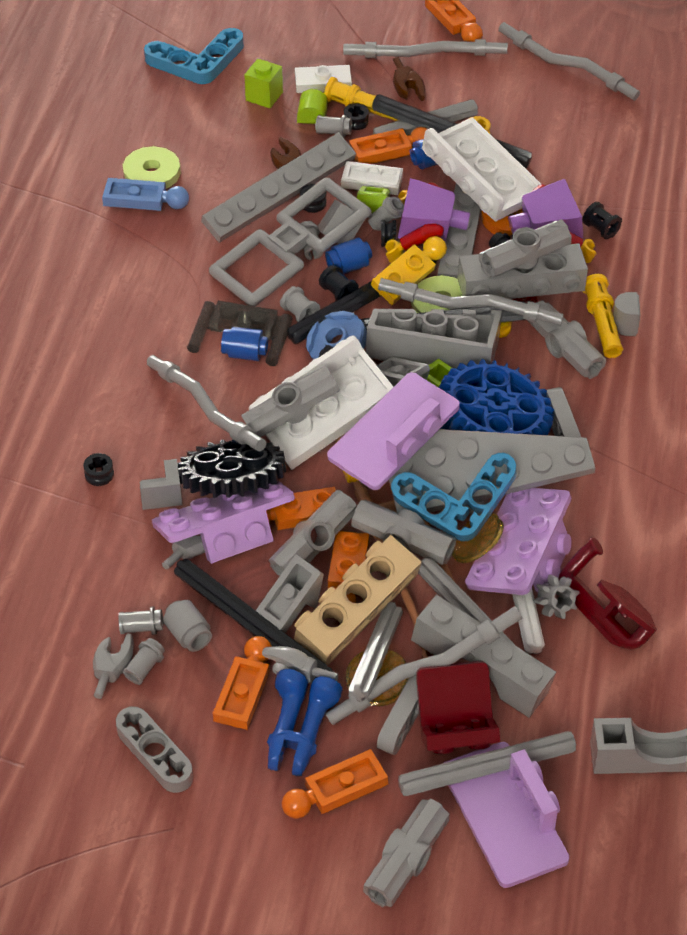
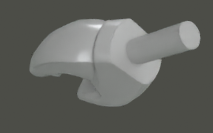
[162,535,205,570]
[93,633,134,699]
[262,646,338,683]

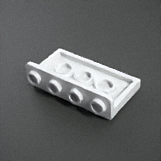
[422,117,541,222]
[249,336,393,470]

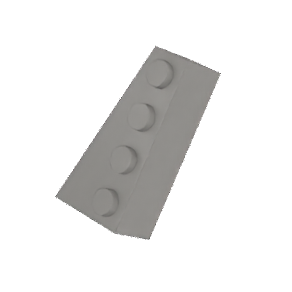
[366,309,502,369]

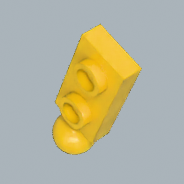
[371,236,447,305]

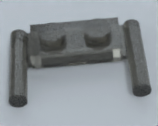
[187,300,293,366]

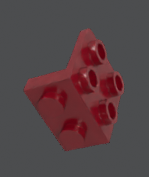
[416,661,500,754]

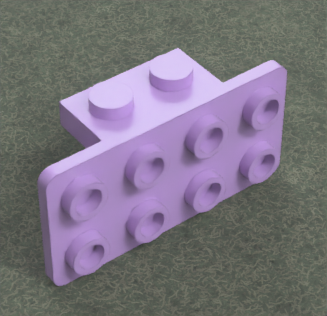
[327,372,460,490]
[152,481,295,564]
[465,488,572,595]
[444,742,569,888]

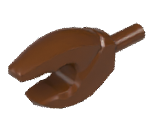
[393,57,426,101]
[270,137,301,170]

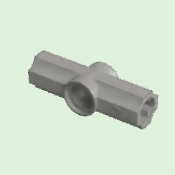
[479,219,572,277]
[527,300,606,379]
[241,366,340,437]
[268,490,357,576]
[351,499,456,565]
[363,798,450,907]

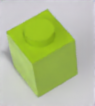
[244,58,283,108]

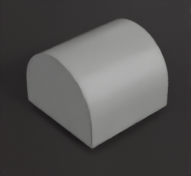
[613,292,640,336]

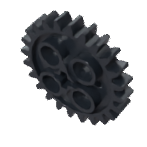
[178,439,286,498]

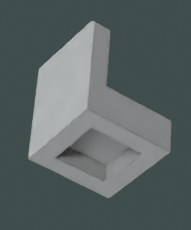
[318,199,365,244]
[140,459,182,510]

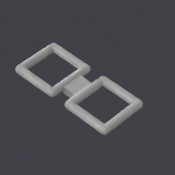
[209,177,371,307]

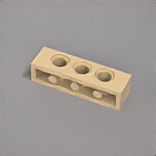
[294,535,422,666]

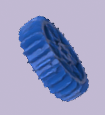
[438,359,554,435]

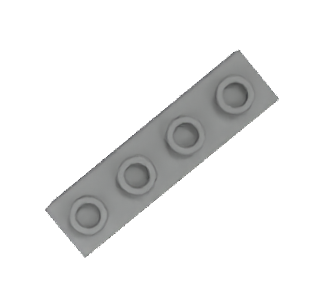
[457,243,588,299]

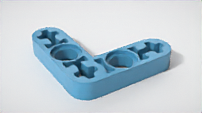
[144,28,244,84]
[391,453,516,541]

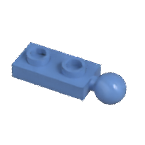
[102,178,189,211]

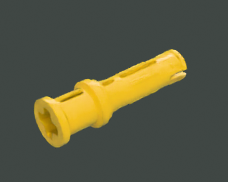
[324,77,399,121]
[583,274,623,358]

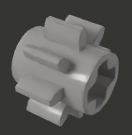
[534,575,580,619]

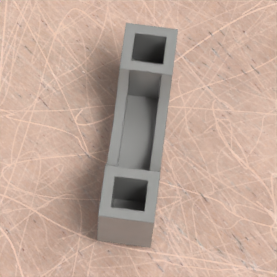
[411,594,556,718]
[590,718,687,774]

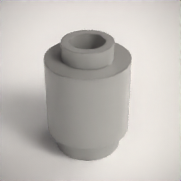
[163,600,212,652]

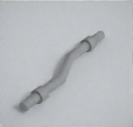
[498,22,640,101]
[343,39,508,59]
[378,278,564,326]
[147,355,266,451]
[325,606,523,725]

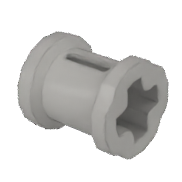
[280,286,320,322]

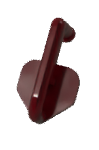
[558,537,657,650]

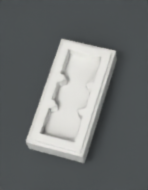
[295,65,352,93]
[341,161,403,195]

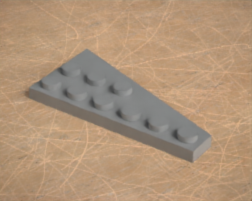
[389,429,595,513]

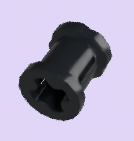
[582,202,622,240]
[319,265,359,300]

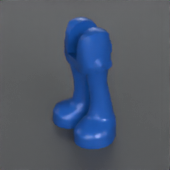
[267,669,343,777]

